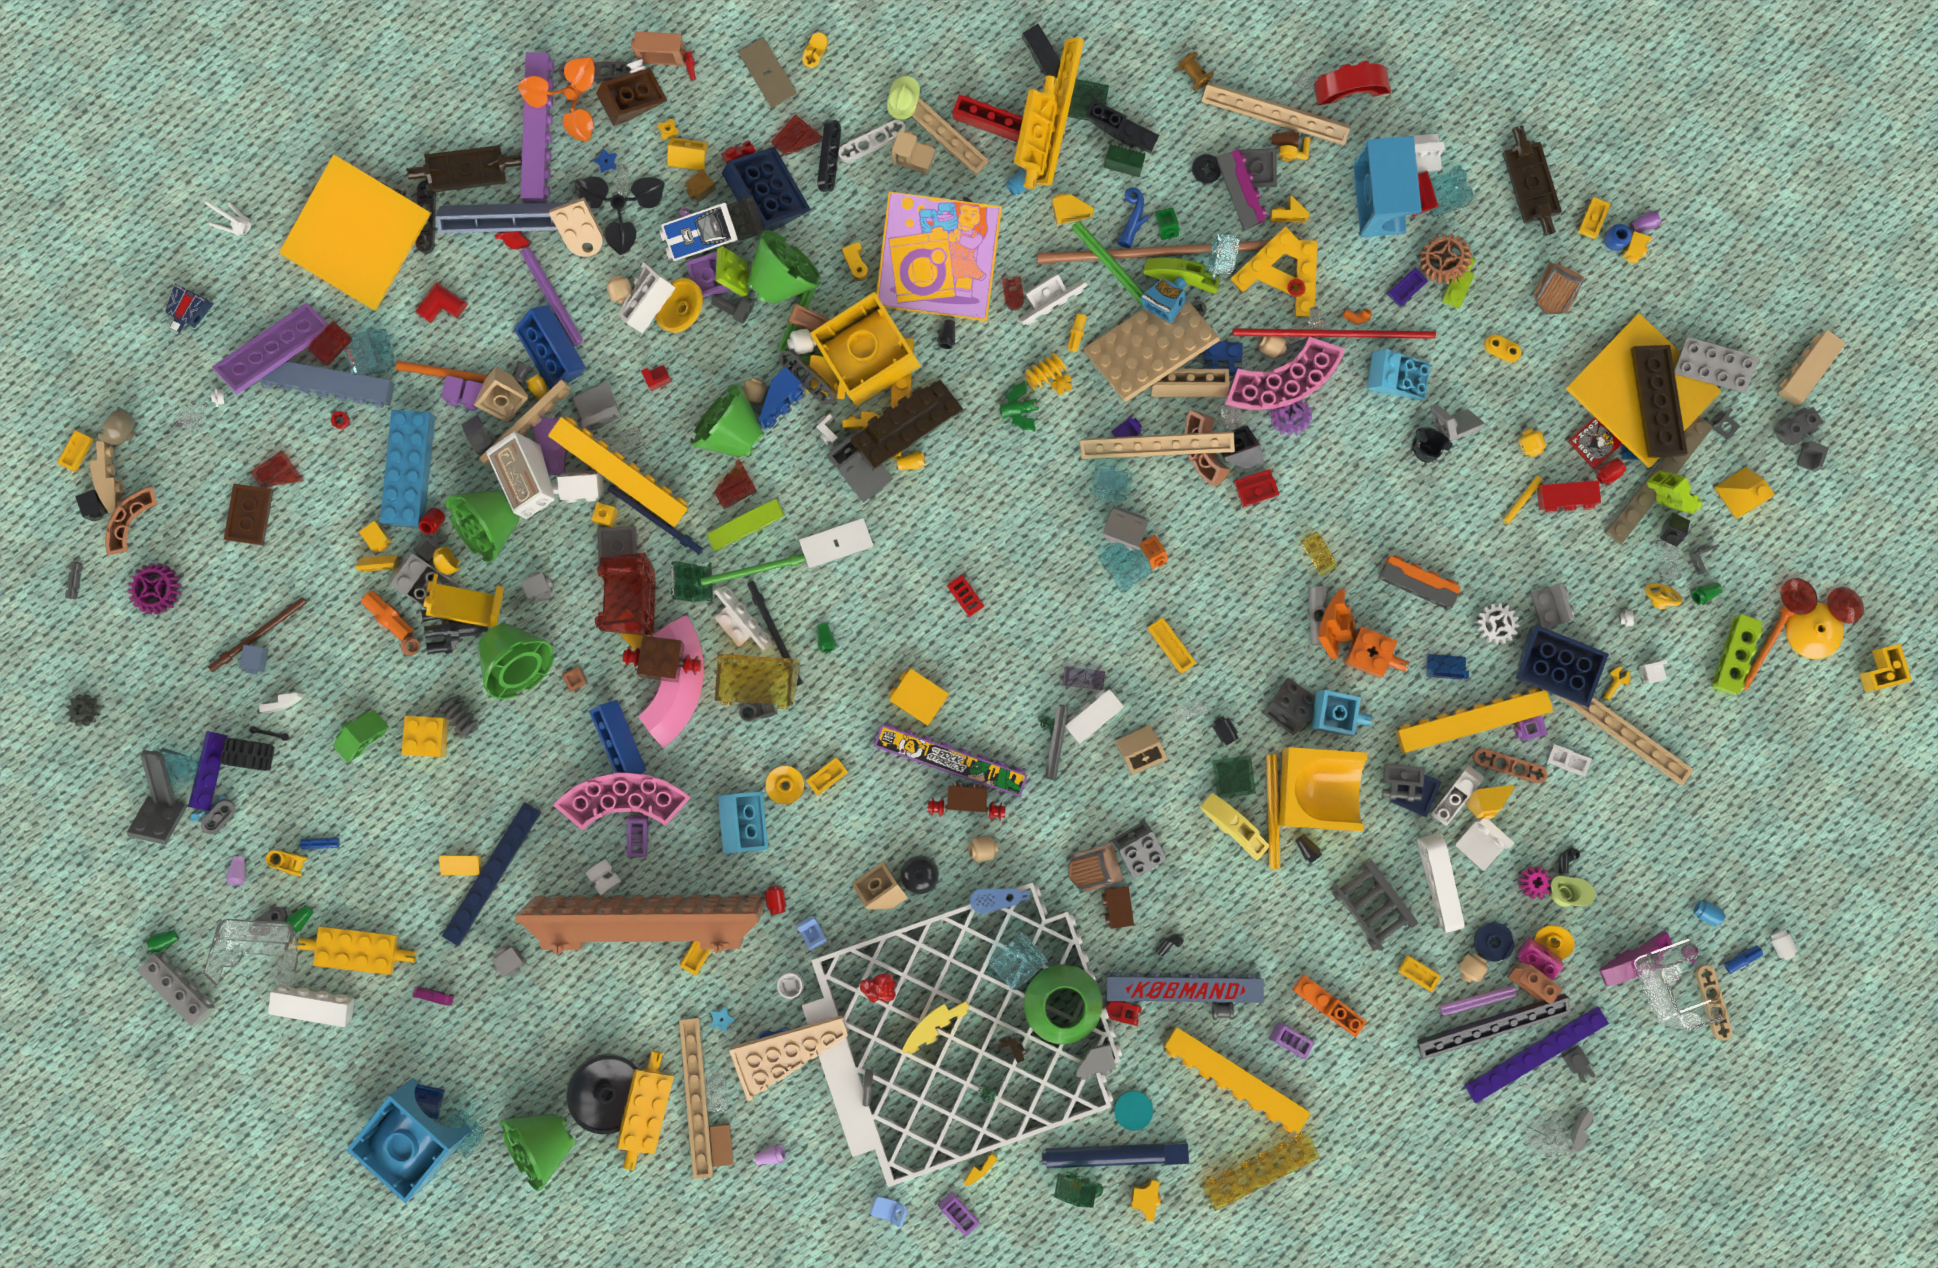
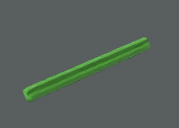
[1072,221,1145,307]

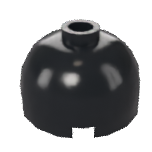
[900,856,939,894]

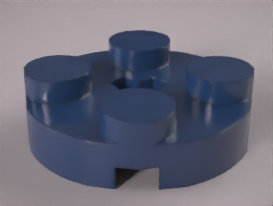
[1473,923,1514,962]

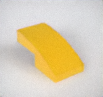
[964,1152,998,1186]

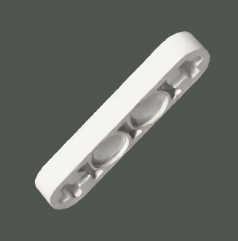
[838,120,906,163]

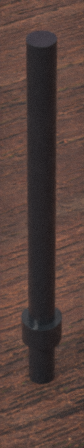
[747,581,803,687]

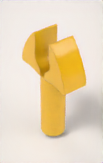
[1603,666,1630,700]

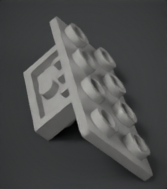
[1674,337,1759,393]

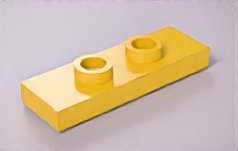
[1147,617,1196,675]

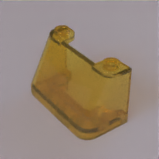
[715,654,801,709]

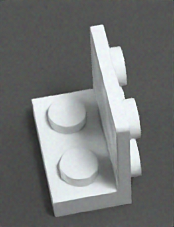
[1455,817,1514,871]

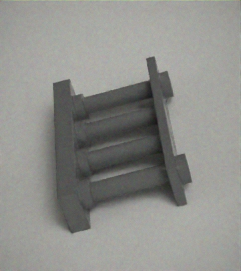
[1331,859,1419,951]

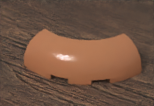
[1185,410,1231,486]
[105,486,157,556]

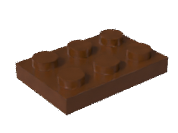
[223,484,274,546]

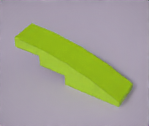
[707,499,785,551]

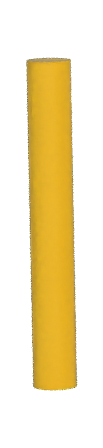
[1503,476,1543,525]

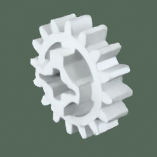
[1476,603,1519,645]

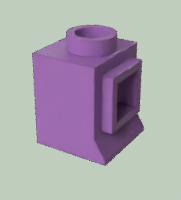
[1514,715,1548,741]

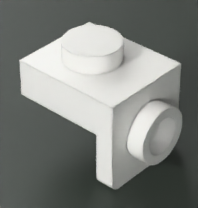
[816,414,839,446]

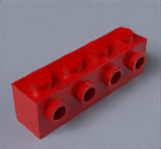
[953,94,1023,143]

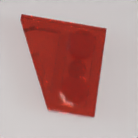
[771,114,822,156]

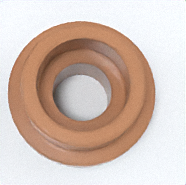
[400,636,420,656]

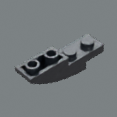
[1085,100,1160,154]

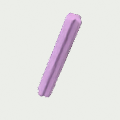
[1440,986,1517,1015]

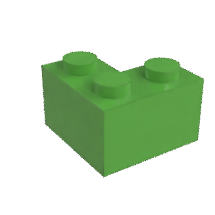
[333,710,389,763]

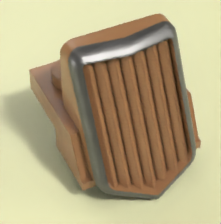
[1533,262,1585,314]
[1068,843,1123,892]

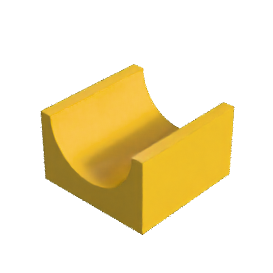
[810,292,921,407]

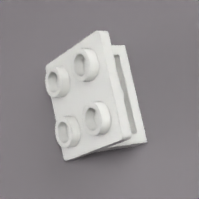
[1404,134,1445,173]

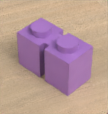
[441,375,483,411]

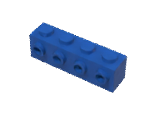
[589,700,647,774]

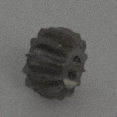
[65,694,101,727]

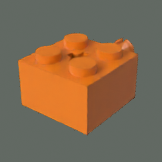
[1344,627,1409,678]

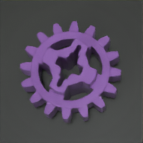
[1270,399,1312,437]

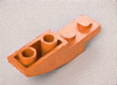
[1291,974,1367,1037]

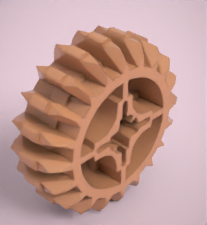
[1420,233,1472,284]

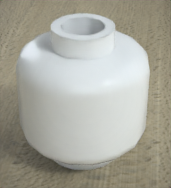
[787,328,816,355]

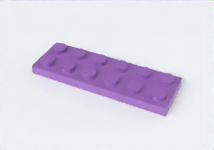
[212,302,331,395]

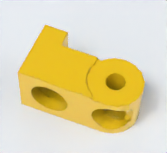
[842,242,868,281]

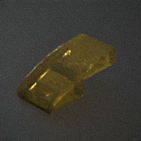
[1300,531,1338,576]

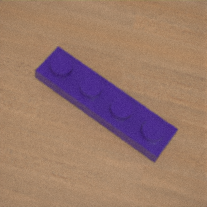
[188,731,228,811]

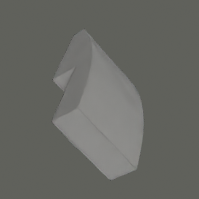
[1569,1108,1595,1152]

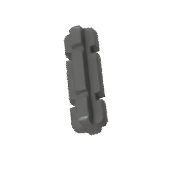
[65,562,83,599]

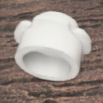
[1620,609,1633,628]

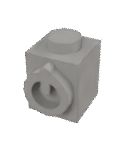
[521,572,554,603]
[493,945,526,977]

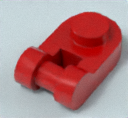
[1106,1001,1142,1026]

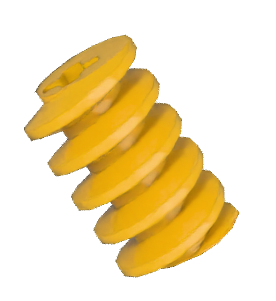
[1025,353,1067,392]

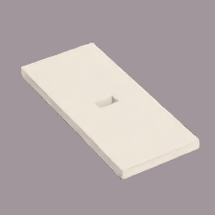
[799,518,874,569]

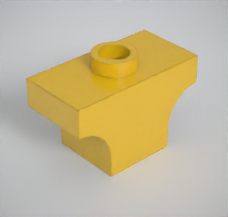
[1130,1178,1161,1222]

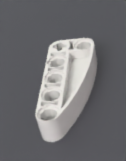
[1417,833,1465,933]

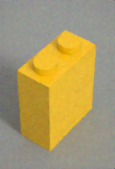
[888,668,949,726]

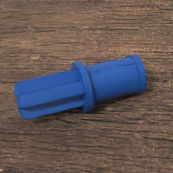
[1723,945,1763,974]

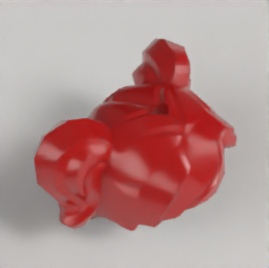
[860,974,896,1003]

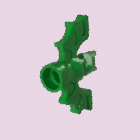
[1000,381,1039,432]

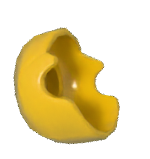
[433,546,461,575]

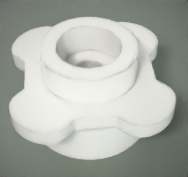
[211,386,224,407]

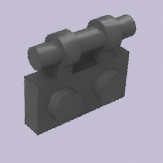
[1382,763,1425,802]

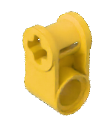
[266,850,308,876]

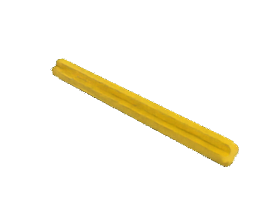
[1266,754,1280,869]

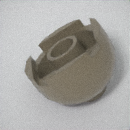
[97,407,136,445]

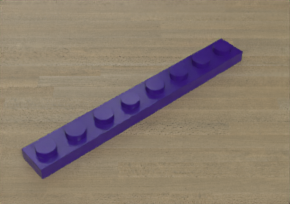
[1464,1006,1609,1103]

